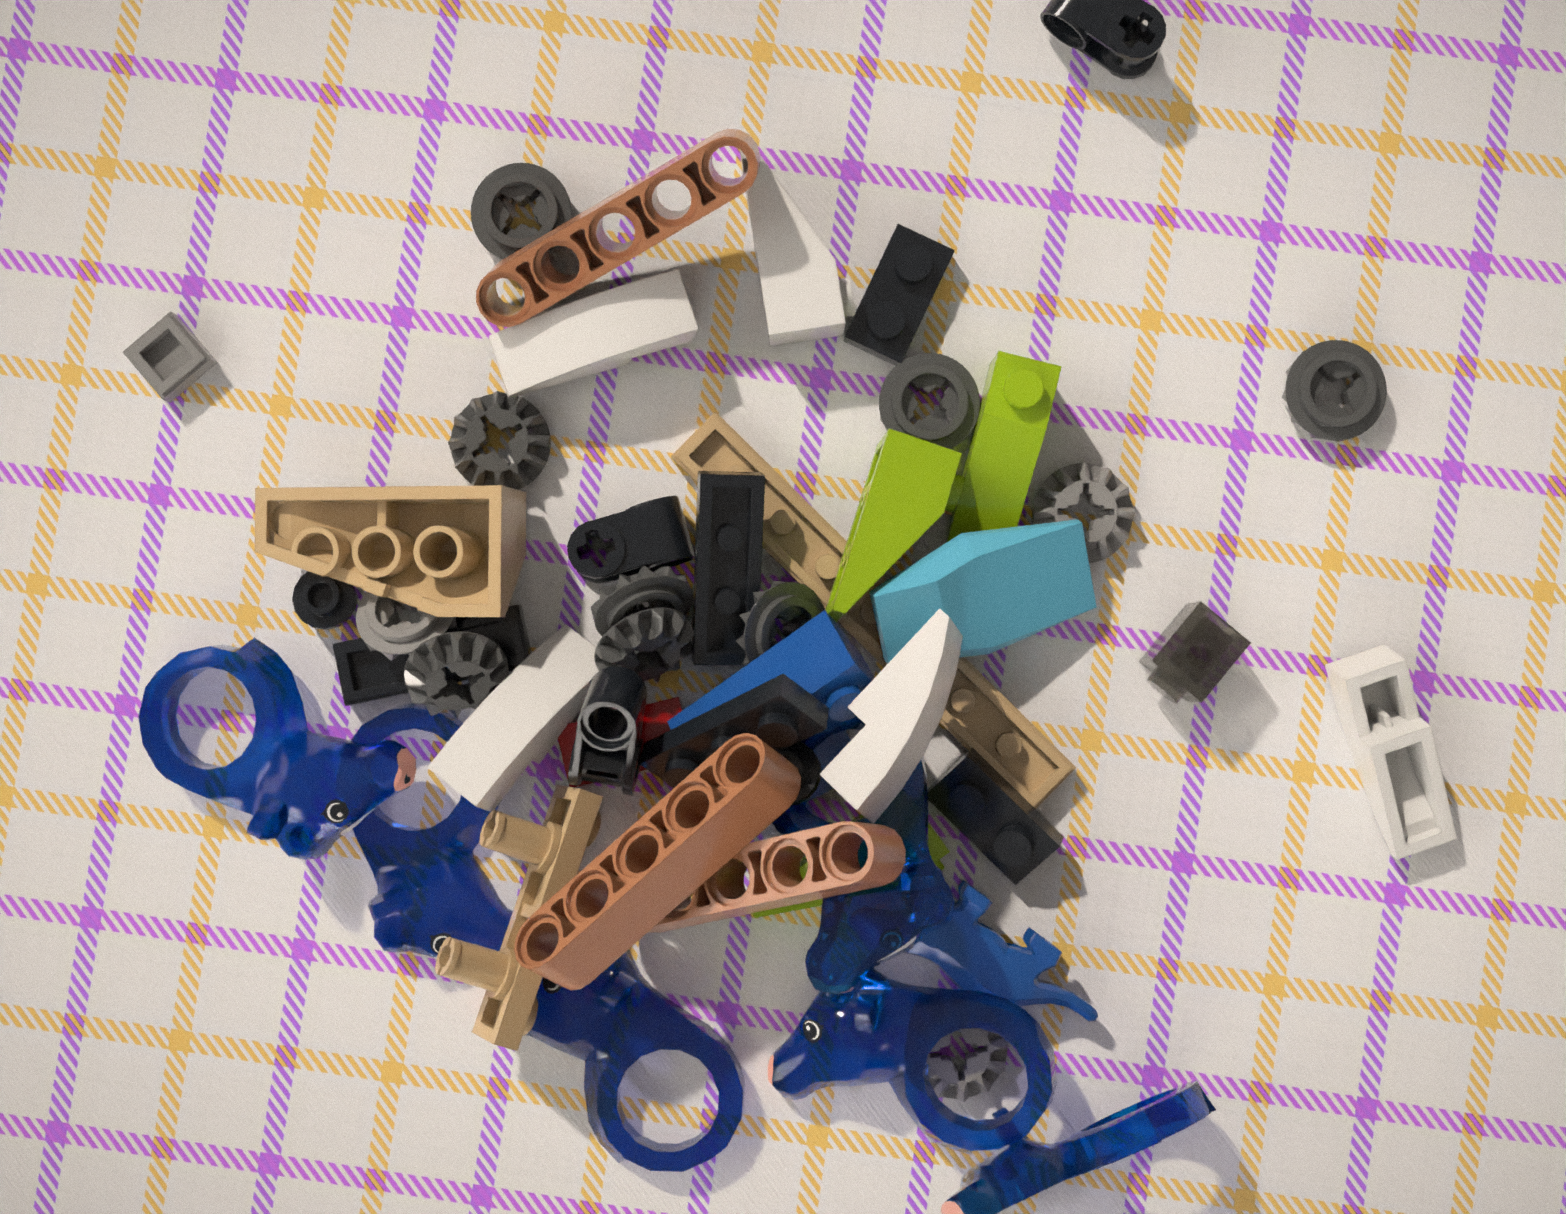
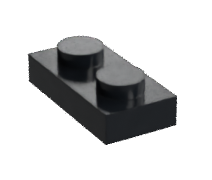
[843,224,955,366]
[925,747,1064,885]

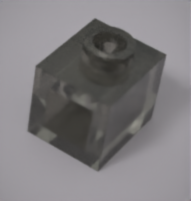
[1139,601,1251,704]

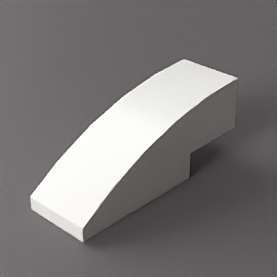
[489,268,698,398]
[820,609,963,824]
[427,624,599,812]
[1325,644,1457,860]

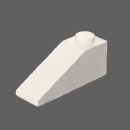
[740,150,855,347]

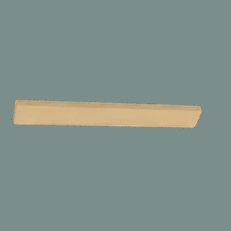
[671,412,1077,809]

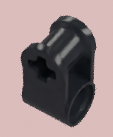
[1040,0,1166,79]
[567,496,695,584]
[568,666,647,796]

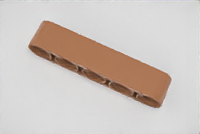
[476,129,760,327]
[514,733,801,991]
[648,821,906,933]

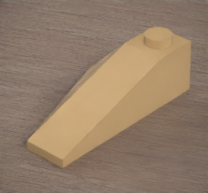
[254,485,527,617]

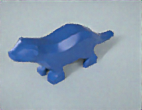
[860,879,1098,1022]

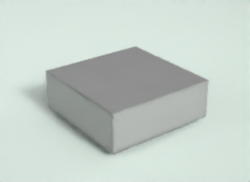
[123,311,218,403]

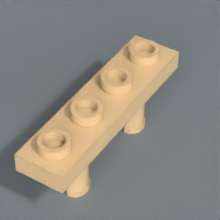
[435,784,603,1051]

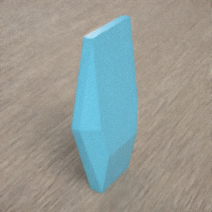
[869,519,1097,664]

